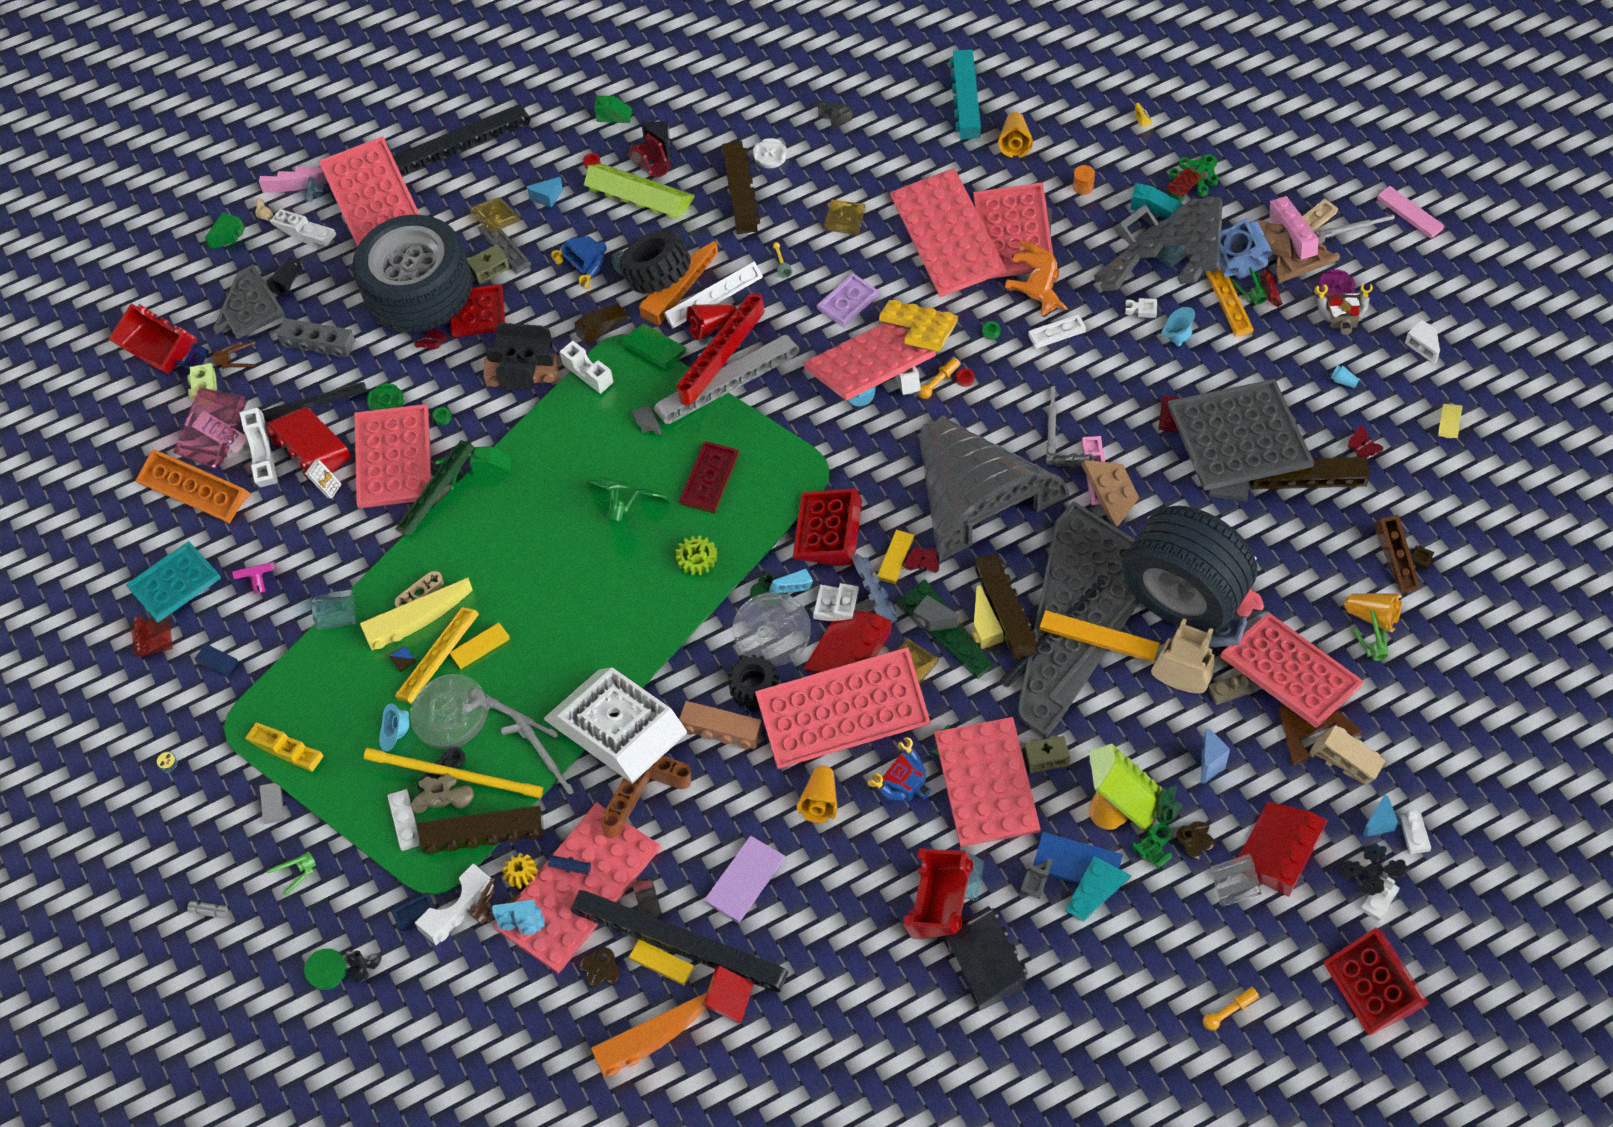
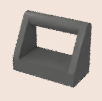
[1113,205,1158,244]

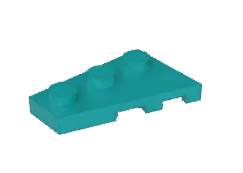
[1065,856,1132,922]

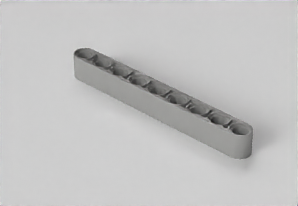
[654,335,799,424]

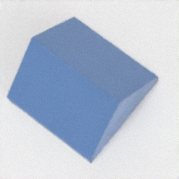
[1200,729,1230,784]

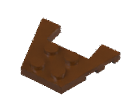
[1278,705,1362,766]

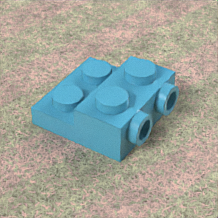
[492,900,545,935]

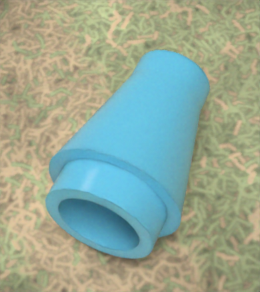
[1331,365,1360,388]

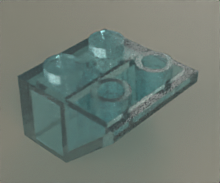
[312,589,356,630]

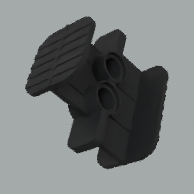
[486,323,554,390]

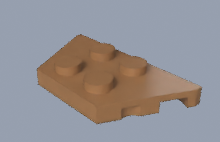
[1253,219,1291,258]
[1275,242,1340,284]
[1081,460,1139,527]

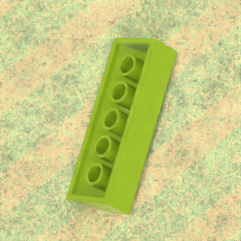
[584,164,695,219]
[1089,744,1163,831]

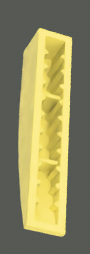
[360,578,472,651]

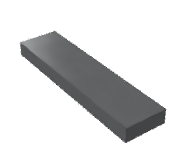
[478,219,531,274]

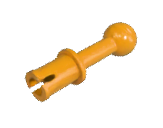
[918,357,961,399]
[1203,987,1260,1030]

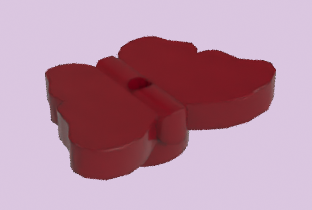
[414,328,447,350]
[1347,426,1384,457]
[904,547,940,573]

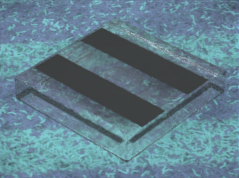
[1211,854,1262,907]

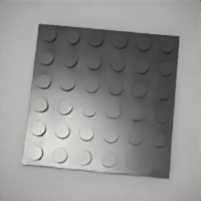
[1168,379,1314,490]

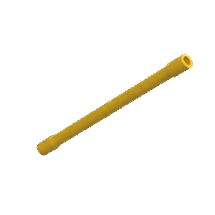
[364,748,543,799]

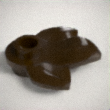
[1176,821,1216,860]
[579,947,620,988]

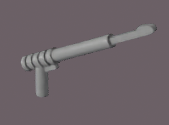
[1315,215,1395,244]
[1046,386,1056,465]
[462,689,558,738]
[501,713,574,794]

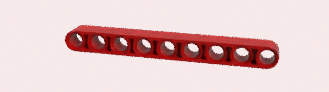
[676,293,765,405]

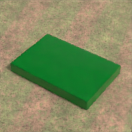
[621,323,687,369]

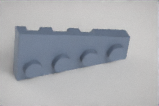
[852,553,898,623]

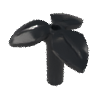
[346,950,382,983]

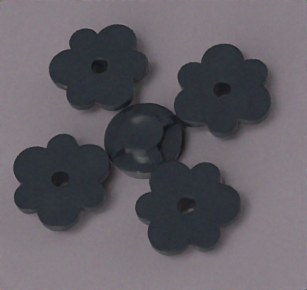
[1339,843,1409,896]

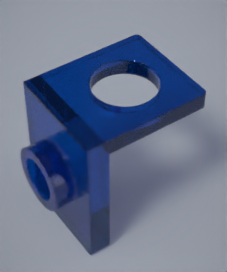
[174,343,209,369]

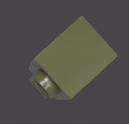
[467,244,510,285]
[1024,736,1070,773]

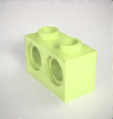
[187,363,218,406]

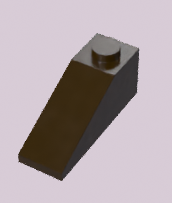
[574,304,629,346]

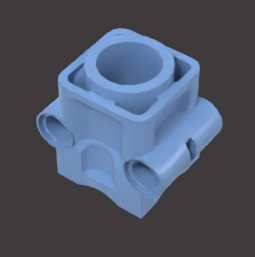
[1220,218,1272,279]

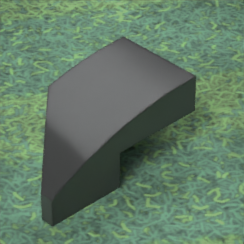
[632,405,662,435]
[1020,859,1053,899]

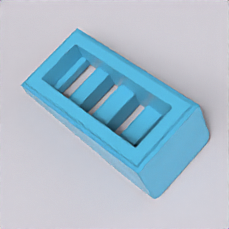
[769,569,813,594]

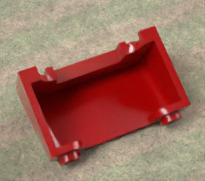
[903,848,973,940]

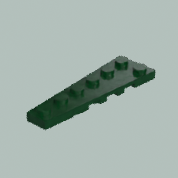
[897,579,992,679]

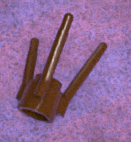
[213,341,256,369]
[470,878,522,925]

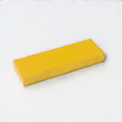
[877,530,914,585]
[450,623,510,670]
[629,940,694,986]

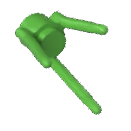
[1352,609,1389,661]
[267,851,316,895]

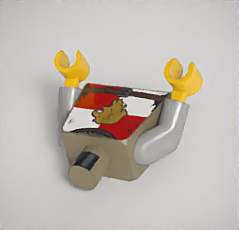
[1314,283,1373,335]

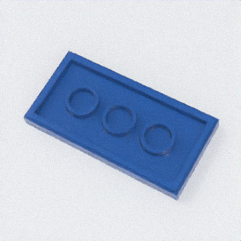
[1032,832,1123,884]

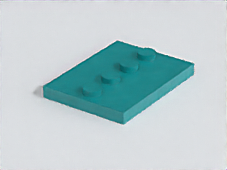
[126,541,221,623]

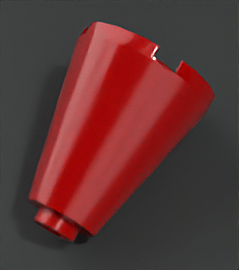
[686,304,737,340]

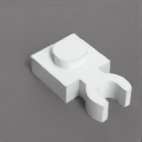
[1125,298,1157,318]

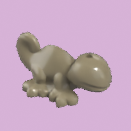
[411,774,474,813]

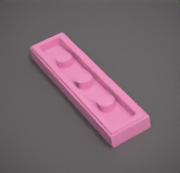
[1377,186,1444,239]

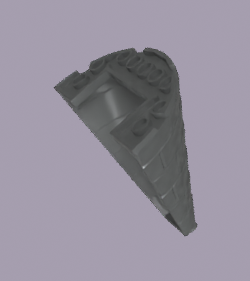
[919,416,1069,562]

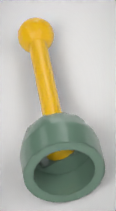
[773,242,792,278]

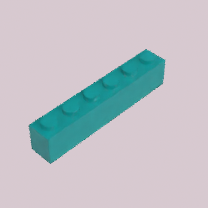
[950,50,981,139]

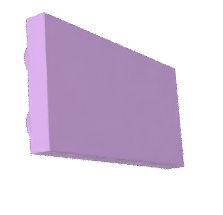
[704,836,785,923]

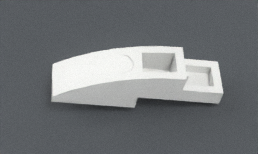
[270,209,336,247]

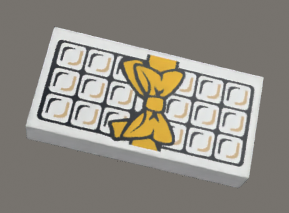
[305,460,341,498]

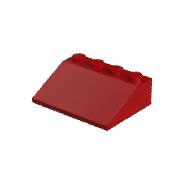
[792,488,862,566]
[803,610,891,675]
[1234,802,1327,897]
[1323,927,1429,1036]

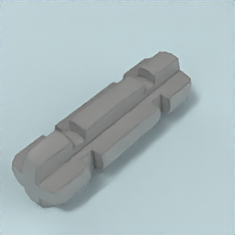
[187,901,228,918]

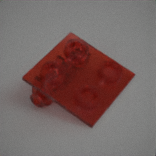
[131,616,173,657]

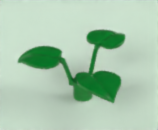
[587,477,669,521]

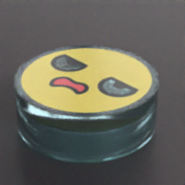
[156,751,178,772]

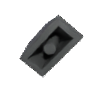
[913,595,959,631]

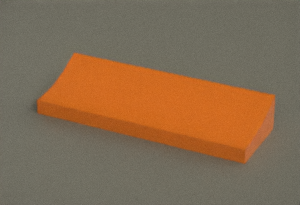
[136,449,251,524]

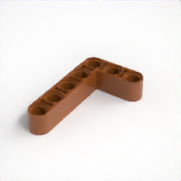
[601,756,691,838]

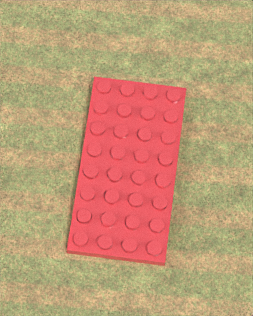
[890,168,1006,298]
[755,647,931,769]
[493,802,661,974]

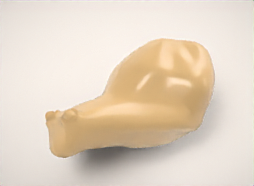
[255,198,274,221]

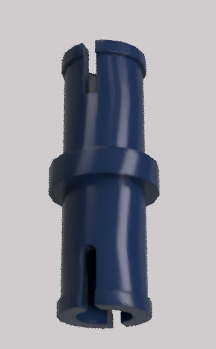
[548,854,591,876]

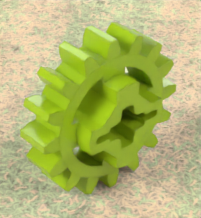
[676,535,717,575]

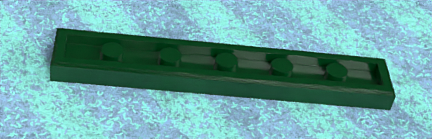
[395,440,475,537]

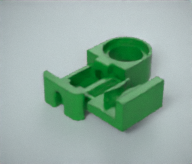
[1132,823,1172,869]

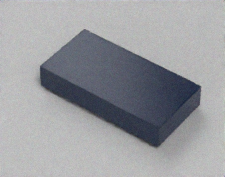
[194,643,238,677]
[391,893,437,930]

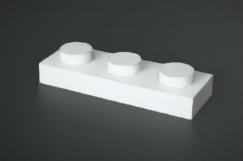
[1028,314,1086,349]
[387,789,420,851]

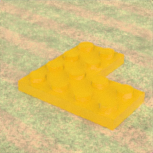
[879,300,958,352]

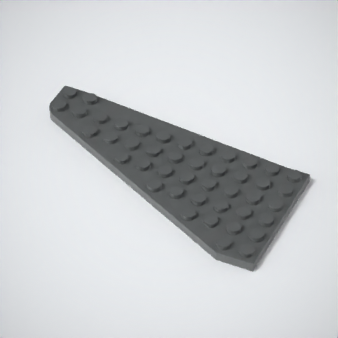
[1018,501,1140,738]

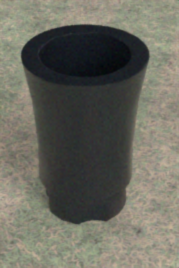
[266,257,302,296]

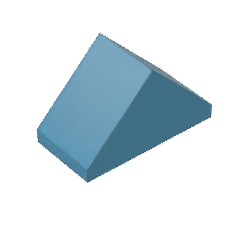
[527,177,563,207]
[1363,794,1398,837]

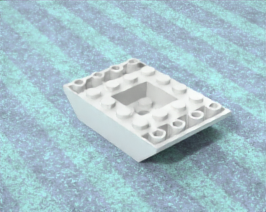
[544,667,687,783]

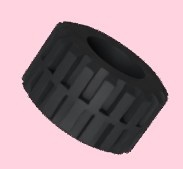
[728,655,778,709]

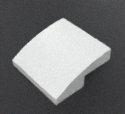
[813,583,859,621]

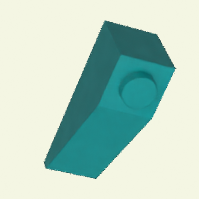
[1130,183,1184,218]

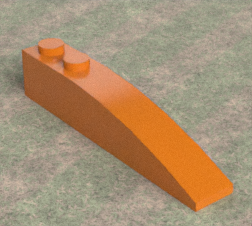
[639,241,718,326]
[591,993,707,1077]

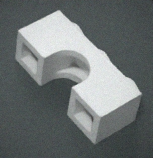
[560,341,613,394]

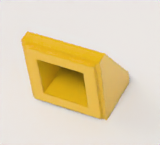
[1134,103,1153,127]

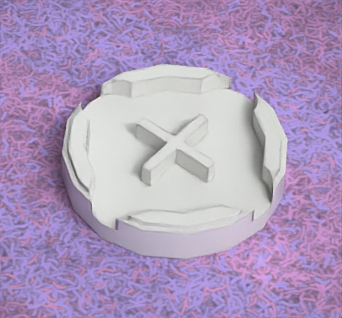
[753,138,787,168]

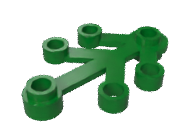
[1169,154,1219,203]

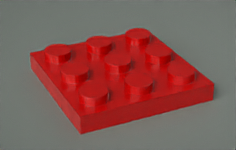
[451,284,506,338]

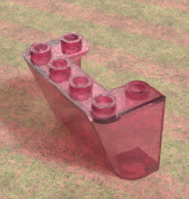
[173,387,247,469]

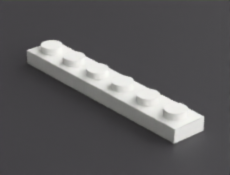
[664,261,763,329]

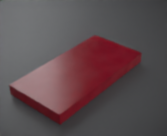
[679,441,740,514]

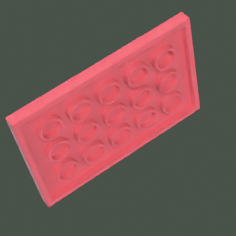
[319,136,420,247]
[973,182,1053,279]
[803,322,936,401]
[355,404,432,509]
[1220,613,1364,728]
[934,717,1041,847]

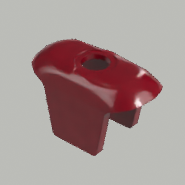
[627,133,670,178]

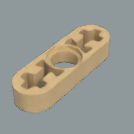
[395,571,444,608]

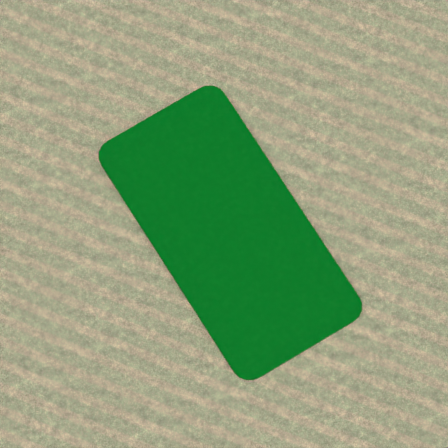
[224,334,830,895]

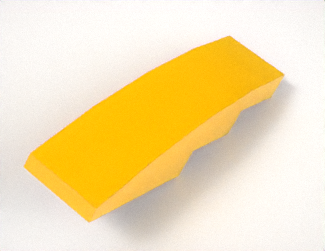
[245,723,323,772]

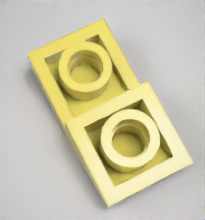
[1438,404,1462,438]

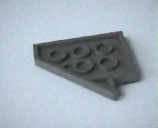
[213,265,285,339]

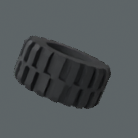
[620,230,691,294]

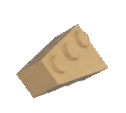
[1309,725,1386,785]

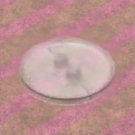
[733,593,811,666]
[410,674,488,749]

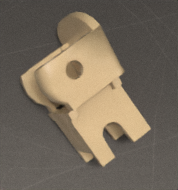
[1151,619,1215,693]

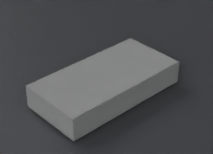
[260,782,284,824]

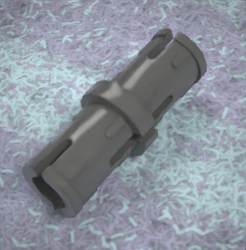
[1054,453,1094,468]

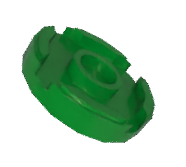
[367,383,404,411]
[304,949,347,990]

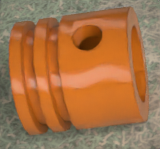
[1073,165,1095,195]

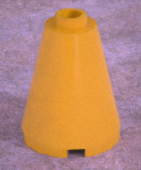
[998,112,1033,158]
[1344,593,1402,632]
[797,765,838,823]
[1089,791,1128,830]

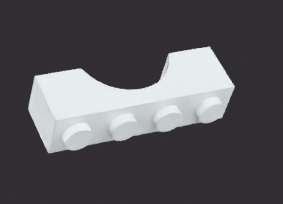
[240,408,278,487]
[415,864,494,945]

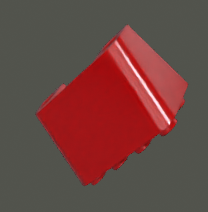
[108,303,198,374]
[265,407,352,480]

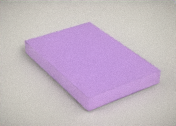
[817,273,879,328]

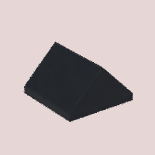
[641,121,671,163]

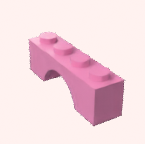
[1270,196,1319,260]

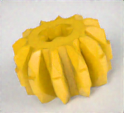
[502,853,538,889]

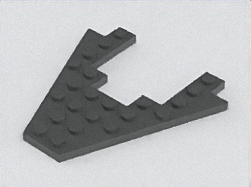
[1094,197,1223,291]

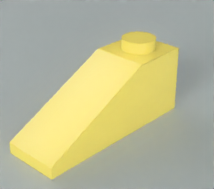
[972,585,1003,649]

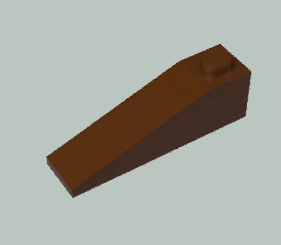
[1374,515,1421,594]

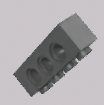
[277,318,355,357]

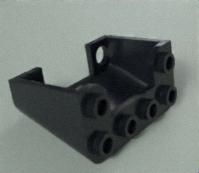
[942,906,1028,1011]

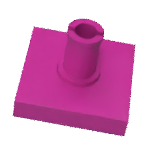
[232,561,276,594]

